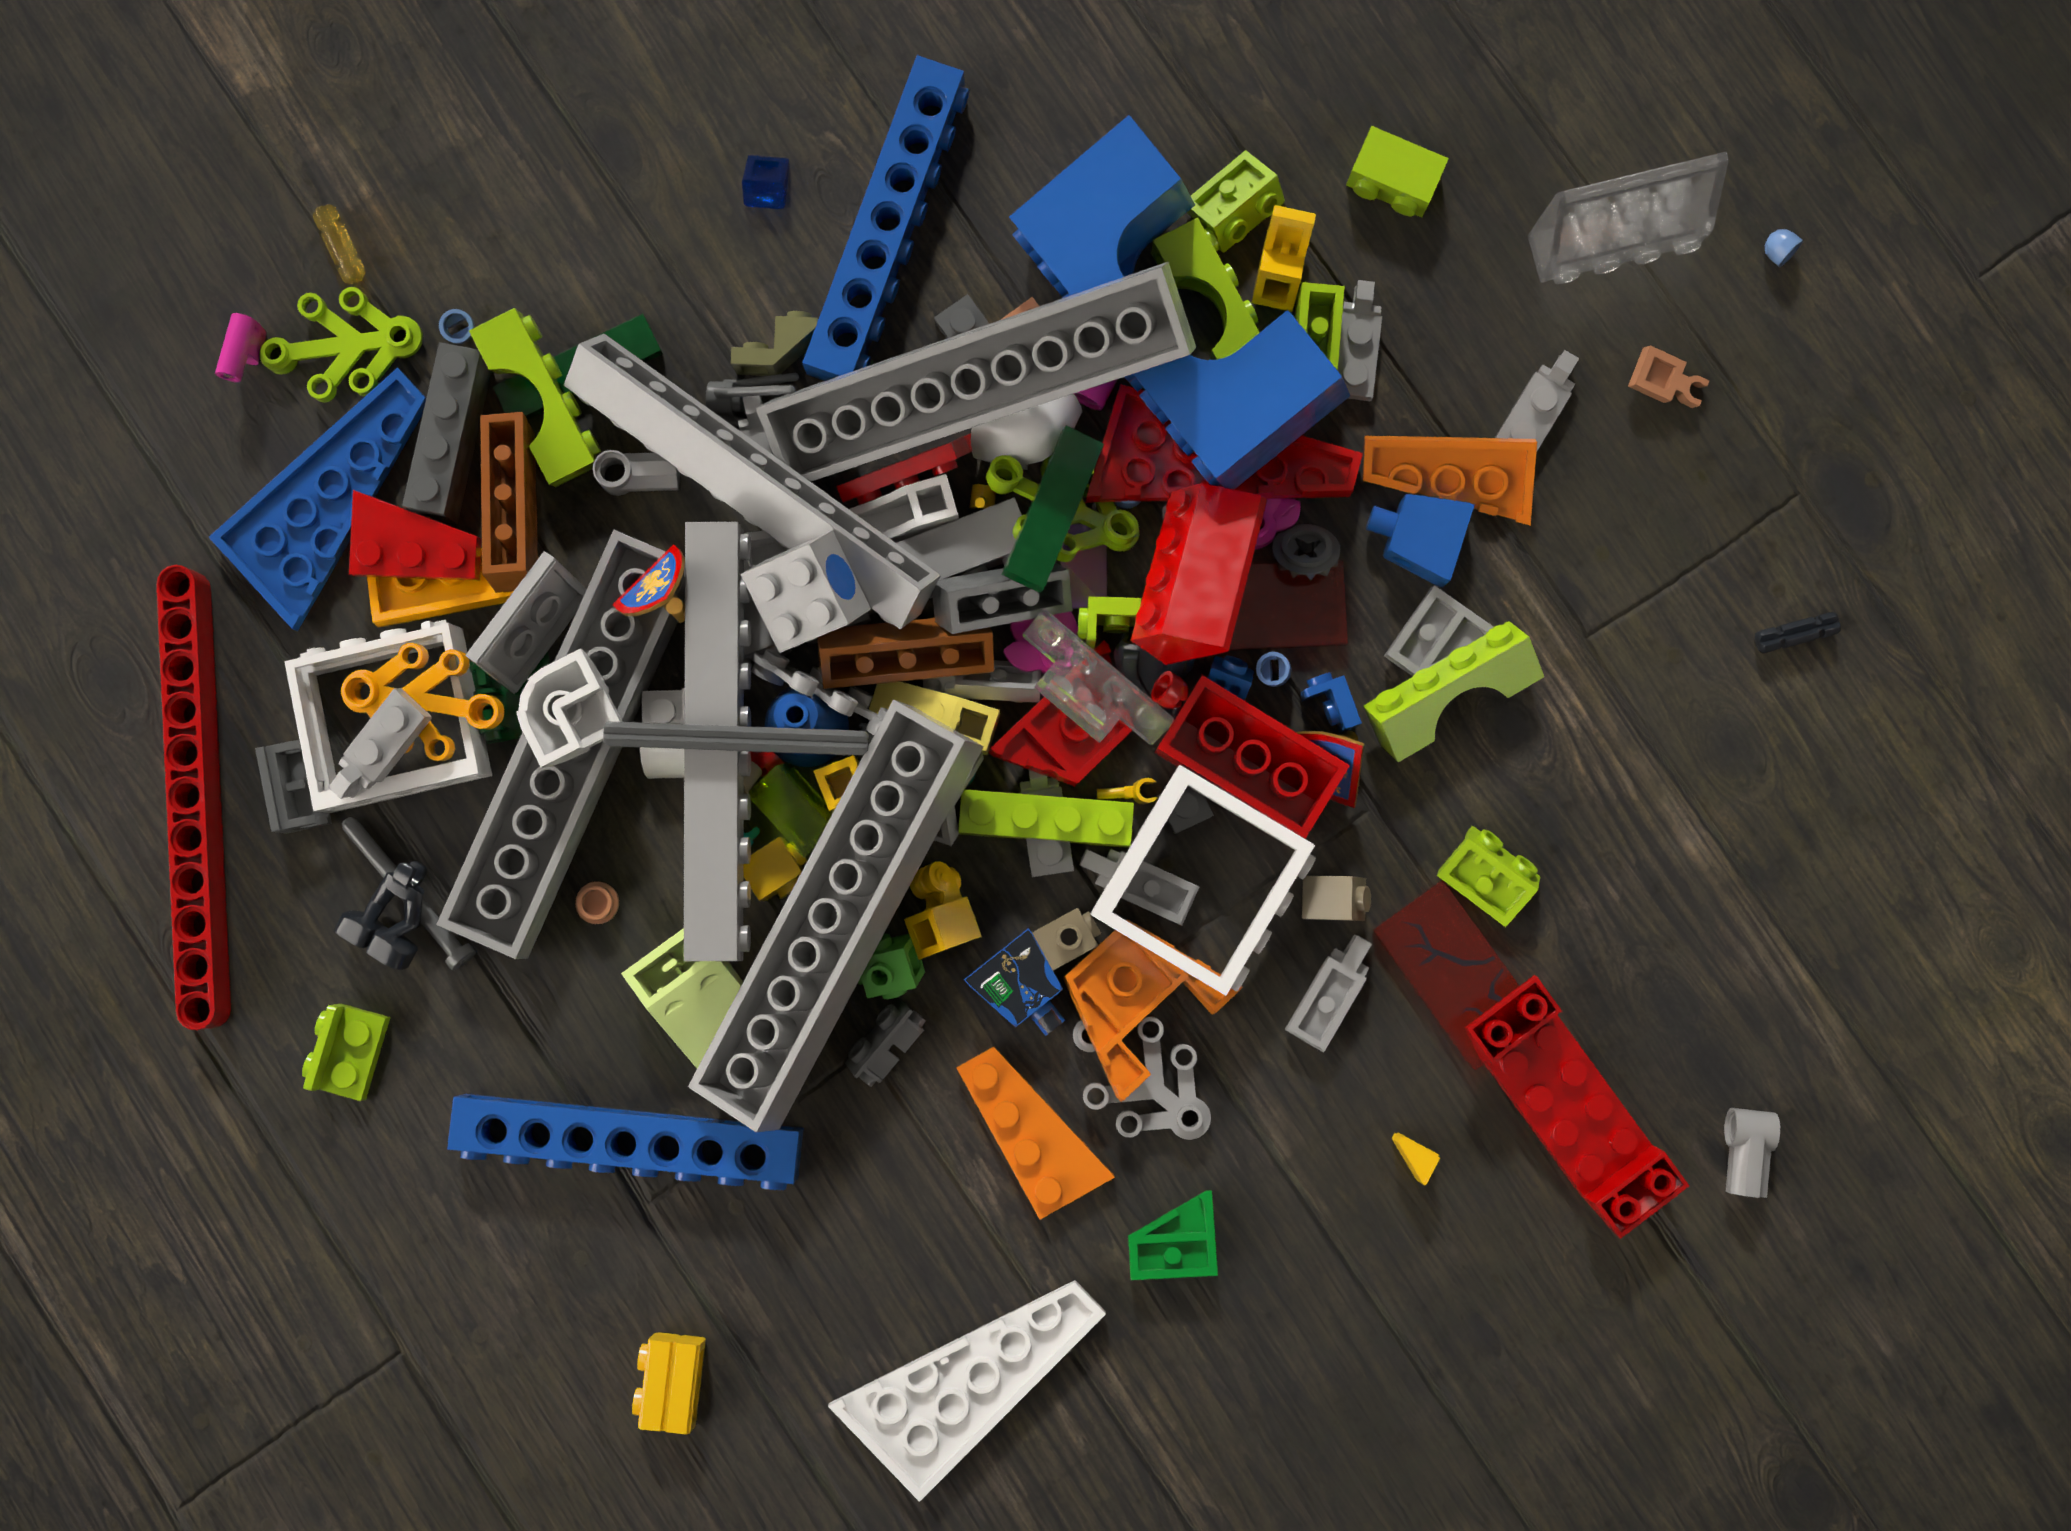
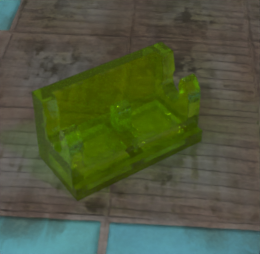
[748,763,833,858]

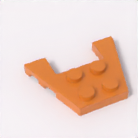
[1063,919,1243,1102]

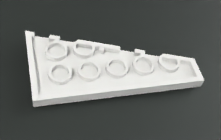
[828,1280,1106,1502]

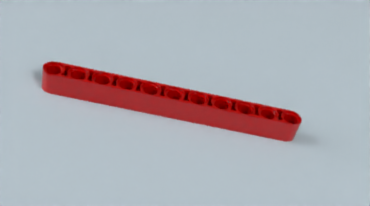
[156,565,231,1030]

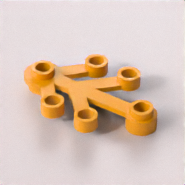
[341,643,504,761]

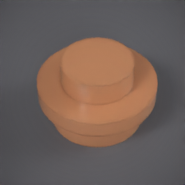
[575,882,619,924]

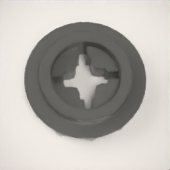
[1272,524,1340,581]

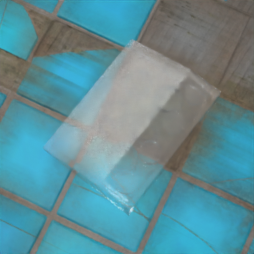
[1528,152,1729,284]

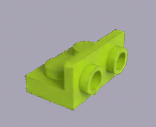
[1187,150,1285,253]
[1078,596,1141,650]
[1437,826,1540,927]
[302,1004,391,1101]

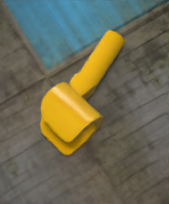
[969,484,996,509]
[1097,778,1158,805]

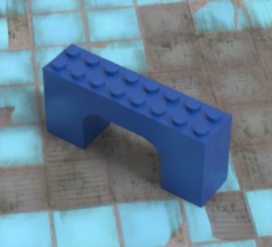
[1009,115,1351,490]

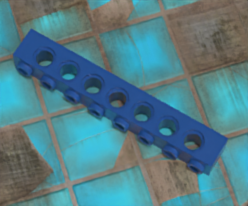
[802,55,970,381]
[447,1094,804,1190]

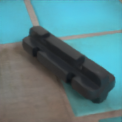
[1754,612,1841,654]

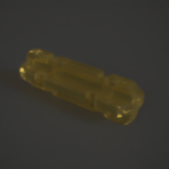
[313,204,366,284]

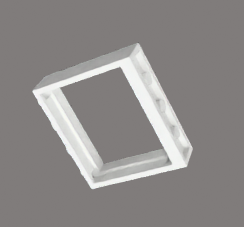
[284,619,492,813]
[1090,765,1316,996]

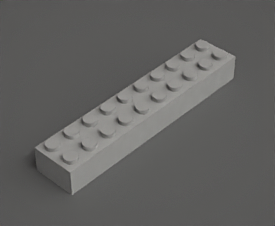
[756,262,1196,482]
[436,530,685,959]
[688,699,984,1132]

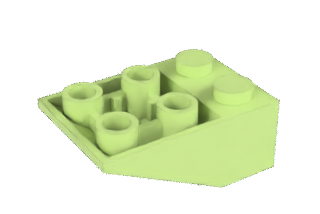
[621,928,743,1068]

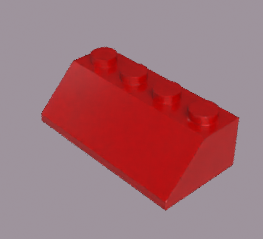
[1131,483,1267,665]
[1155,675,1350,839]

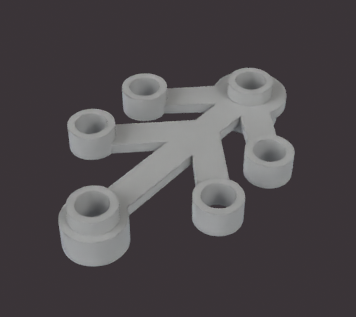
[751,649,888,735]
[1073,1016,1211,1140]

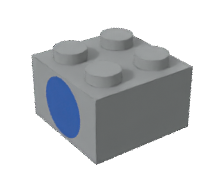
[740,530,871,653]

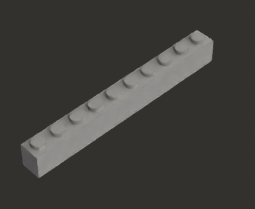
[564,334,941,629]
[684,522,751,961]

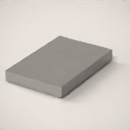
[465,551,587,694]

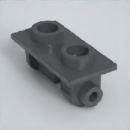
[845,997,926,1087]

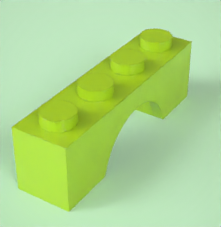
[1151,217,1260,360]
[469,308,601,487]
[1363,621,1544,762]
[958,789,1134,848]

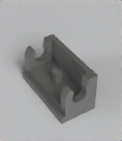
[255,740,332,834]

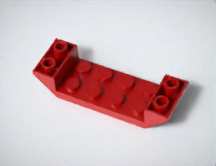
[1465,975,1689,1239]

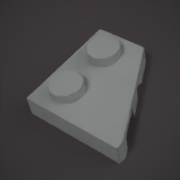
[1384,585,1493,676]

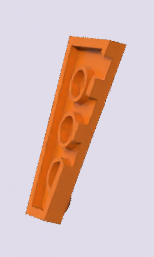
[1362,436,1537,526]
[957,1046,1115,1220]

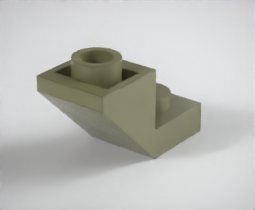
[731,311,818,376]

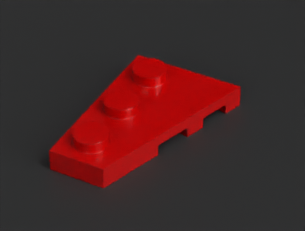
[836,433,972,505]
[349,490,482,581]

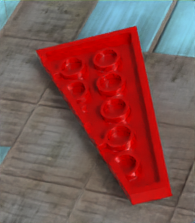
[1085,384,1363,503]

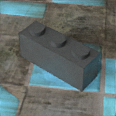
[932,562,1073,634]

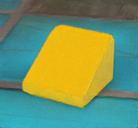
[1392,1133,1440,1186]

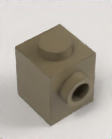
[1302,876,1371,921]
[1032,908,1101,970]

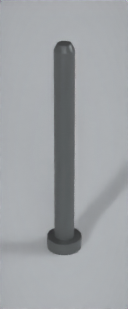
[342,817,476,971]

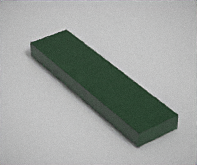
[492,313,663,420]
[1001,425,1104,593]

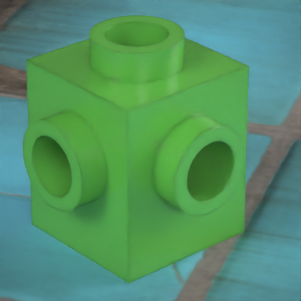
[858,934,925,999]

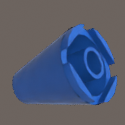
[764,687,849,768]

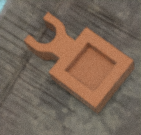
[1628,345,1709,408]

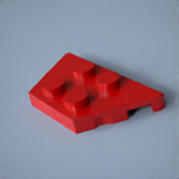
[988,640,1136,786]

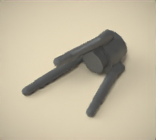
[706,373,799,426]

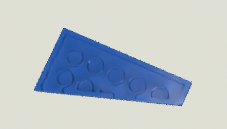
[209,368,426,631]

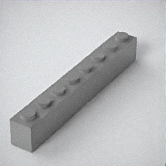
[744,497,1022,667]

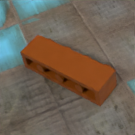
[480,412,538,593]
[817,618,994,689]

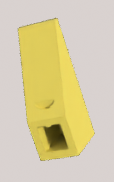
[869,681,1000,755]

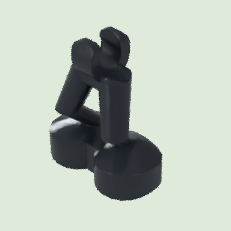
[334,861,427,970]

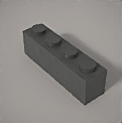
[402,342,492,524]

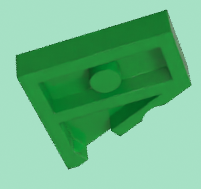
[1128,1190,1218,1281]

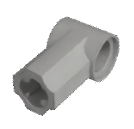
[592,450,680,496]
[1724,1108,1780,1198]

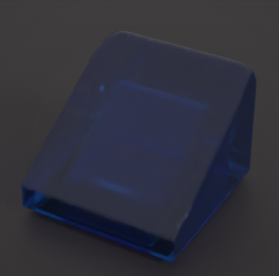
[742,155,789,209]

